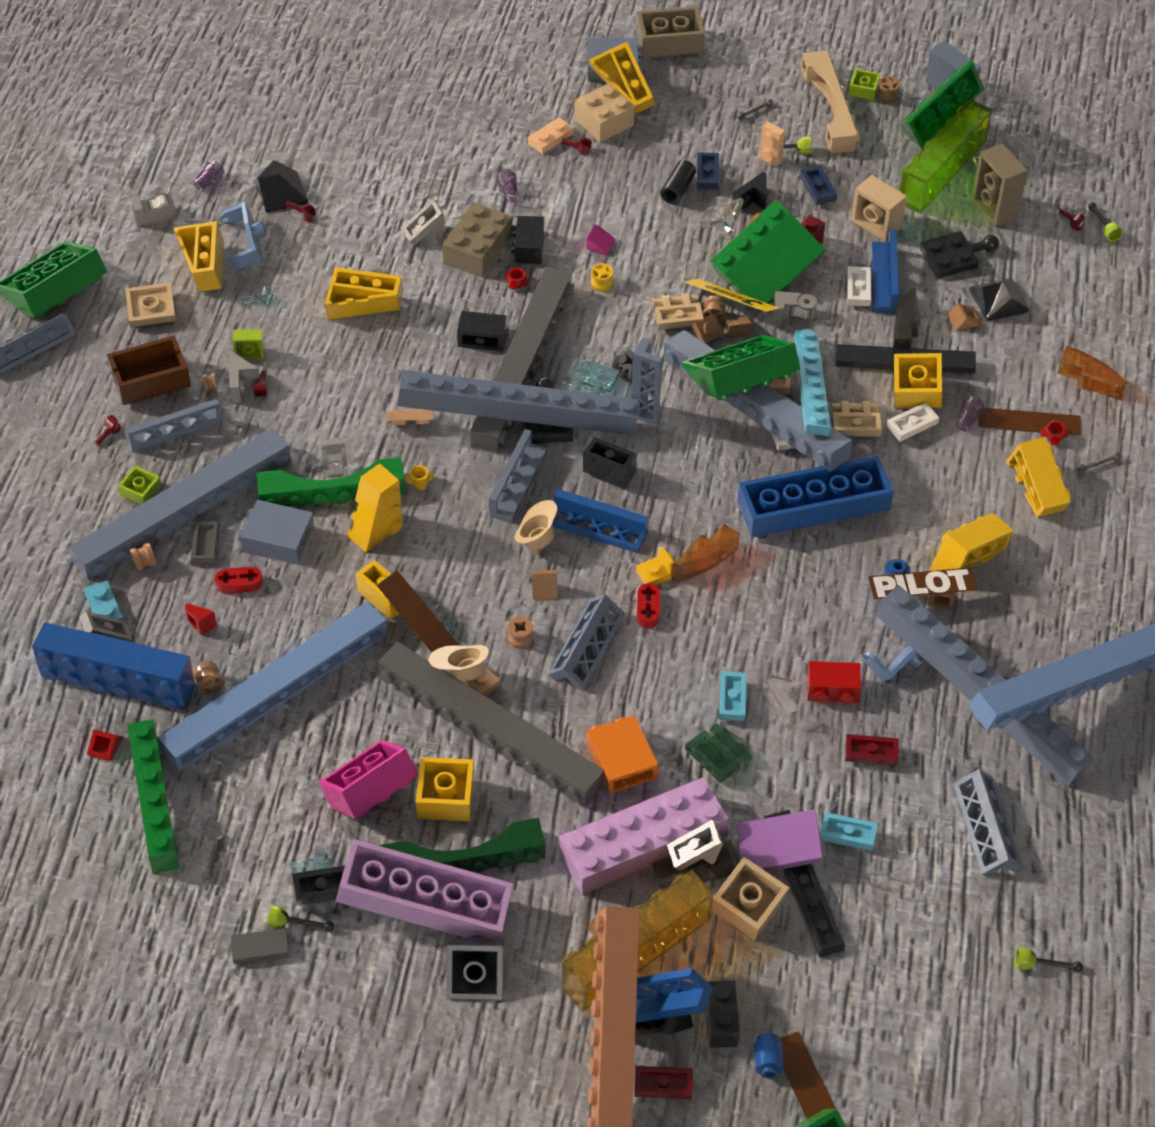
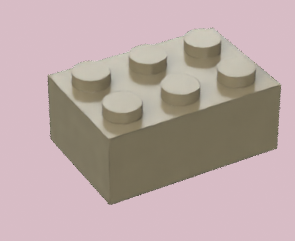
[636,6,705,58]
[971,143,1028,227]
[442,202,513,278]

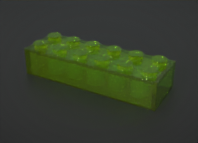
[898,99,992,214]

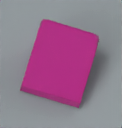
[586,224,615,255]

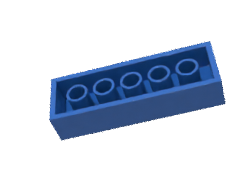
[737,455,894,538]
[32,622,195,710]

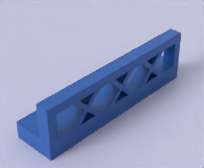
[871,230,899,314]
[553,489,649,553]
[636,968,713,1023]

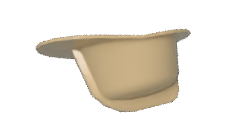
[514,500,558,554]
[429,645,489,681]

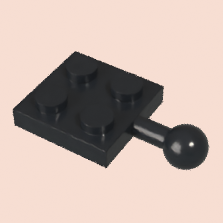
[920,231,1000,279]
[524,377,573,443]

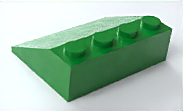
[900,60,985,149]
[710,200,826,312]
[0,241,108,318]
[681,335,801,400]

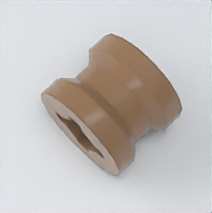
[877,76,900,103]
[703,295,726,323]
[129,543,157,572]
[508,617,533,649]
[193,662,225,694]

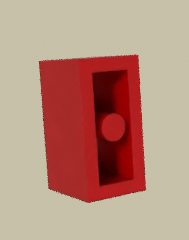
[807,661,861,704]

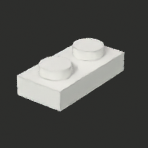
[847,266,871,306]
[886,402,939,442]

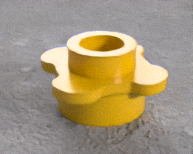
[405,465,434,490]

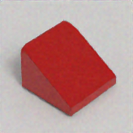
[184,603,217,635]
[86,729,123,761]

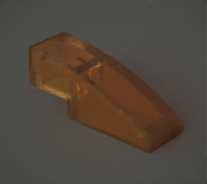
[1057,346,1128,401]
[671,524,740,582]

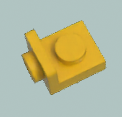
[636,546,676,585]

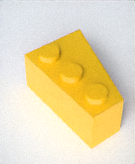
[589,42,655,114]
[174,221,224,292]
[325,267,404,320]
[1006,437,1071,518]
[347,464,403,552]
[929,513,1014,571]

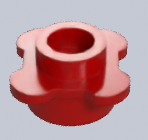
[504,268,530,290]
[1040,420,1069,446]

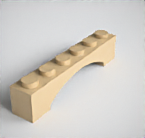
[801,50,860,154]

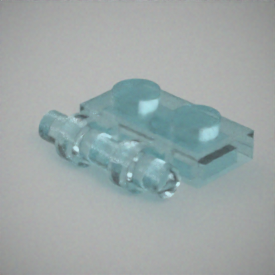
[561,357,619,395]

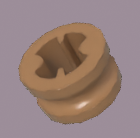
[202,373,218,395]

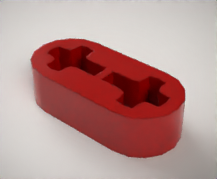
[214,567,263,594]
[637,583,660,629]

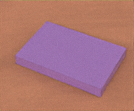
[736,809,824,872]

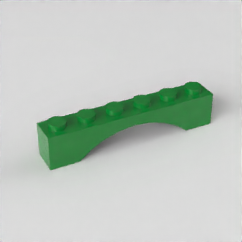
[257,457,405,507]
[127,719,180,874]

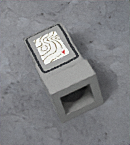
[130,193,176,227]
[773,291,817,322]

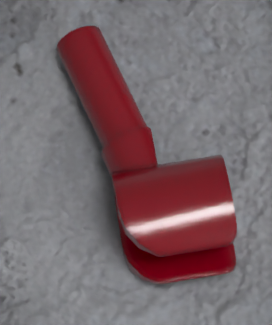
[562,138,592,155]
[285,201,316,223]
[1059,208,1085,231]
[252,370,267,397]
[94,415,121,446]

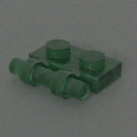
[685,723,753,783]

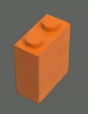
[586,715,658,794]

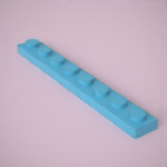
[793,329,831,436]

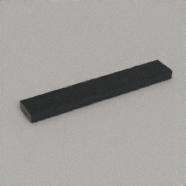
[836,344,976,374]
[764,810,845,957]

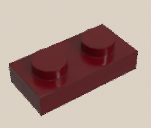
[845,734,899,766]
[634,1066,693,1100]

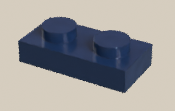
[697,152,719,189]
[800,165,837,205]

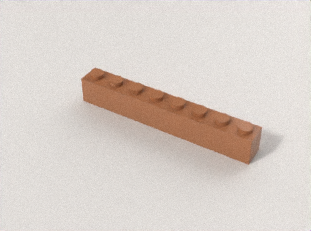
[586,906,639,1127]

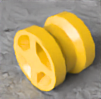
[591,263,613,292]

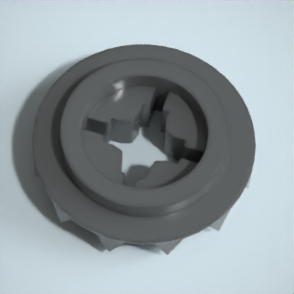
[612,349,634,380]

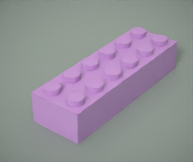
[559,777,728,895]
[335,839,513,942]

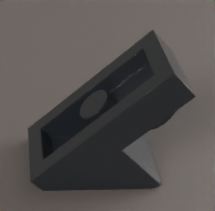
[731,172,767,213]

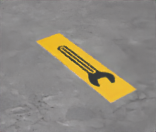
[684,279,779,312]

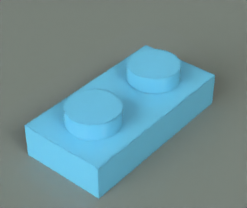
[84,580,123,620]
[719,671,746,721]
[820,812,878,851]

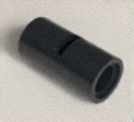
[660,160,697,205]

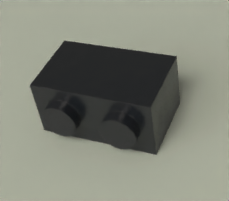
[511,215,544,264]
[457,311,507,351]
[583,437,637,489]
[290,865,345,906]
[706,980,740,1048]

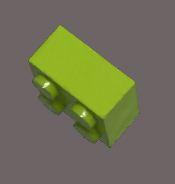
[848,68,881,100]
[232,329,265,360]
[118,466,162,505]

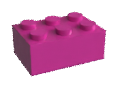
[318,739,419,819]

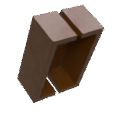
[107,335,191,406]

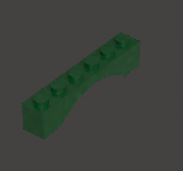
[379,817,545,872]

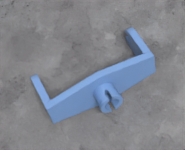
[220,202,267,269]
[862,645,925,681]

